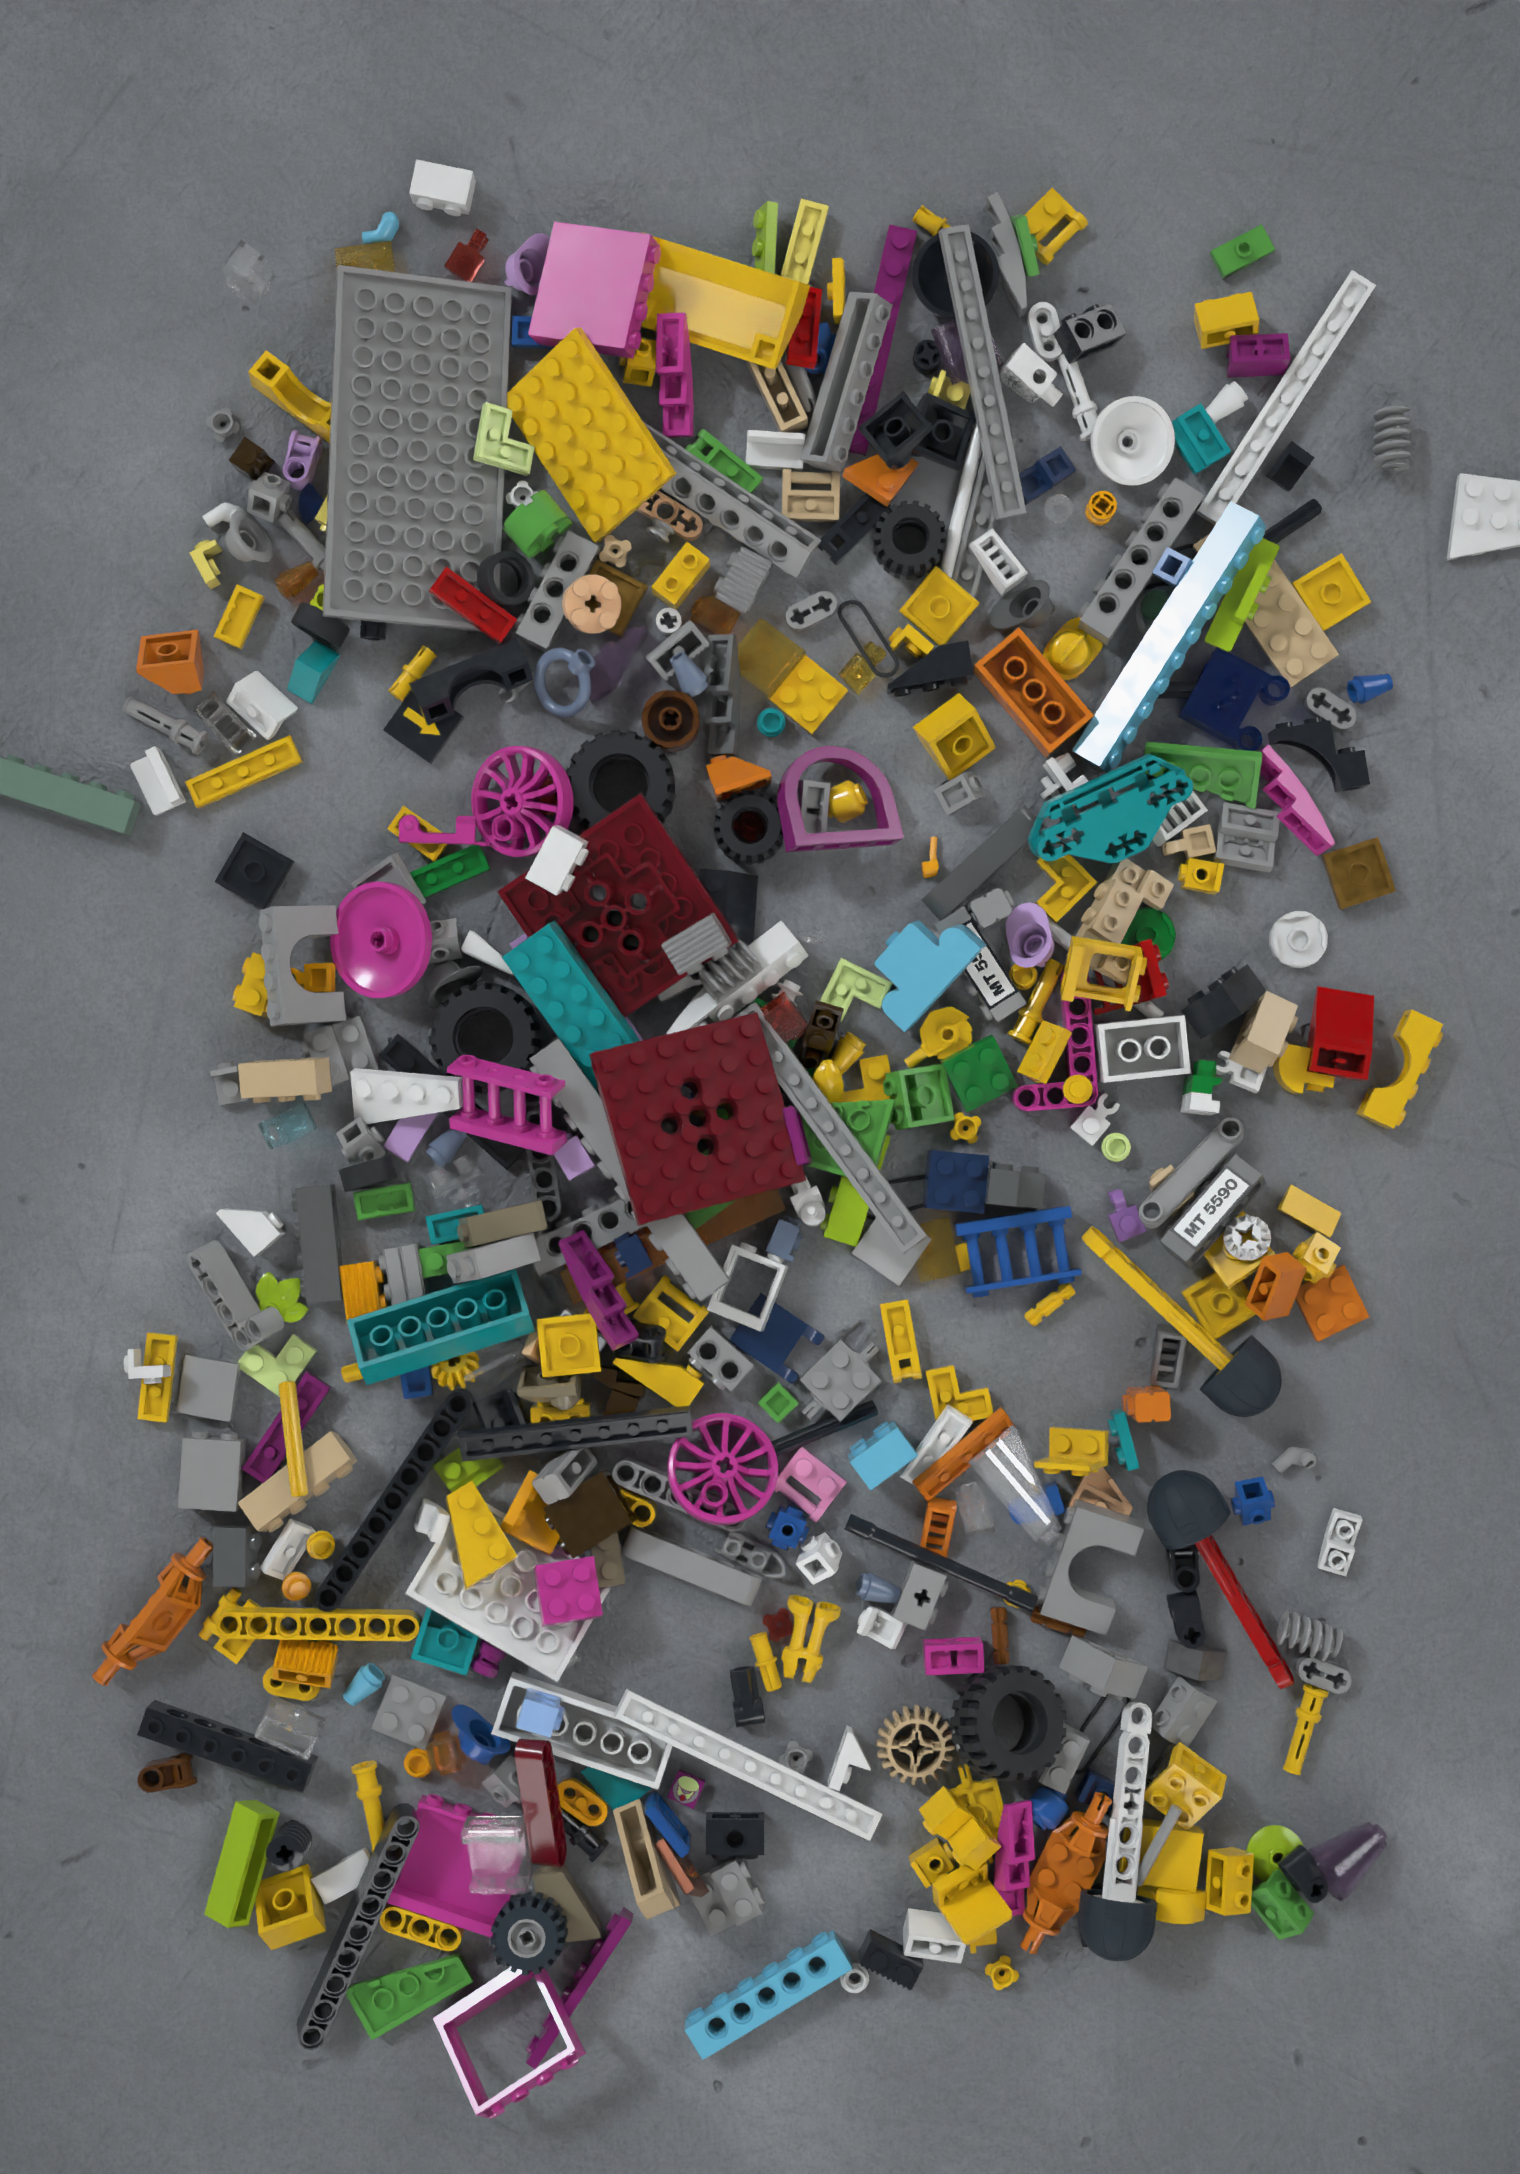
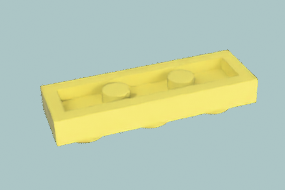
[780,199,829,284]

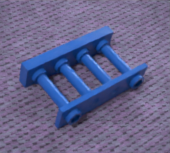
[954,1205,1082,1298]

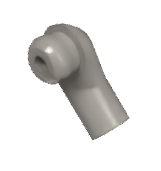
[1271,1446,1317,1474]

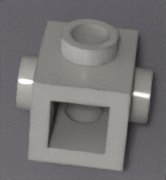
[246,472,292,523]
[428,918,463,964]
[336,1116,386,1164]
[482,1754,521,1808]

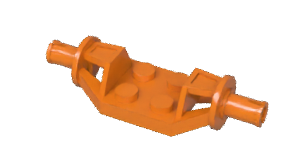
[92,1537,213,1686]
[1020,1792,1112,1954]

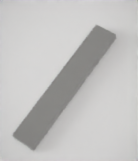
[952,439,1016,599]

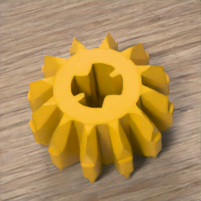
[431,1352,480,1391]

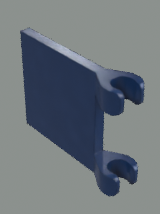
[729,1293,825,1384]

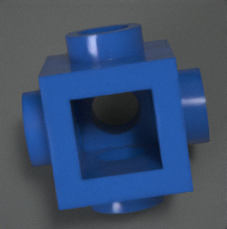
[1231,1476,1275,1526]
[765,1505,809,1550]

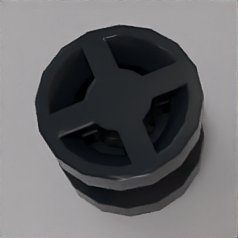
[913,339,943,375]

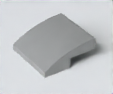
[1213,802,1280,873]
[852,1218,932,1286]
[177,1354,240,1422]

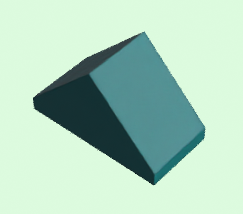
[287,640,341,705]

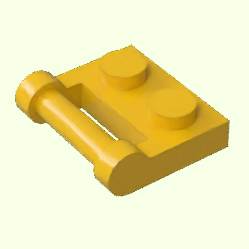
[1025,187,1088,265]
[633,1275,709,1352]

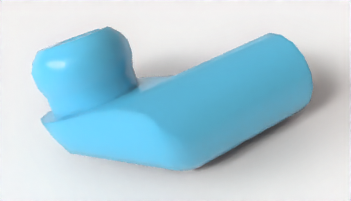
[362,212,399,247]

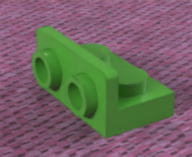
[1251,1870,1314,1940]

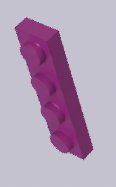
[242,1371,332,1483]

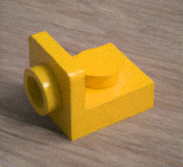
[888,623,934,658]

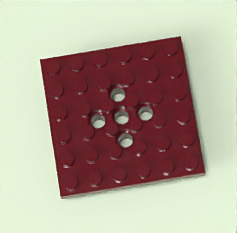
[497,793,739,1017]
[589,1012,806,1226]

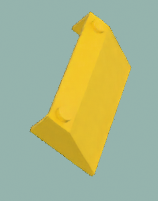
[641,232,810,370]

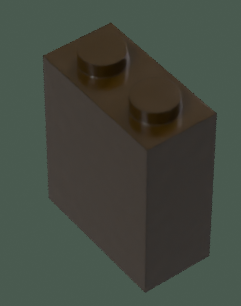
[543,1469,638,1559]

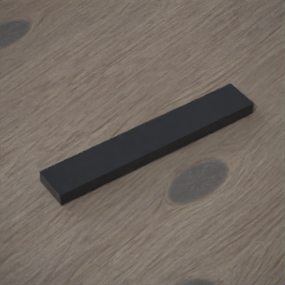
[379,1034,526,1170]

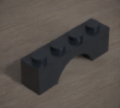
[409,638,533,725]

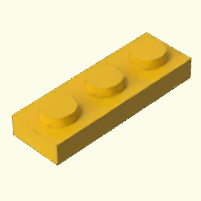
[137,1332,178,1422]

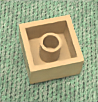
[1228,991,1298,1074]

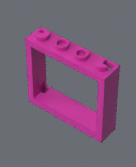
[433,1967,586,2119]

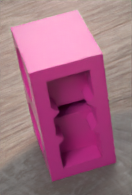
[922,1637,984,1675]

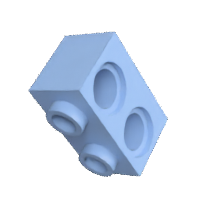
[516,1687,565,1738]

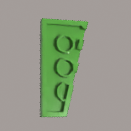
[1144,742,1262,809]
[346,1953,474,2040]

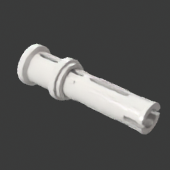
[1057,354,1098,441]

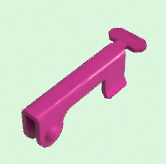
[399,814,491,846]

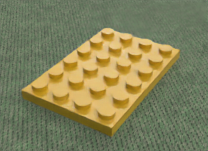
[507,327,677,543]

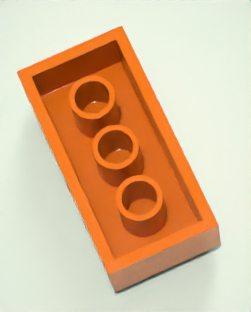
[973,627,1094,758]

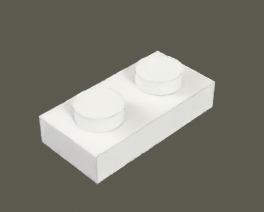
[260,1519,316,1580]

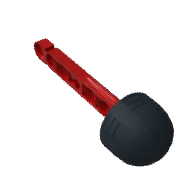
[1147,1470,1295,1690]

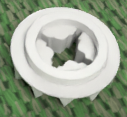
[1223,1214,1271,1260]

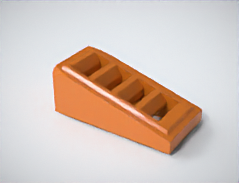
[920,1497,957,1557]

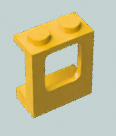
[1060,936,1147,1011]

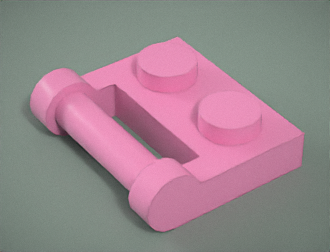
[774,1446,847,1523]

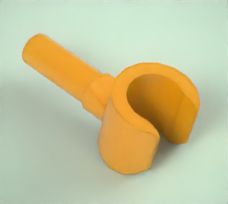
[921,836,939,878]

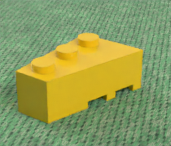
[446,1481,517,1591]

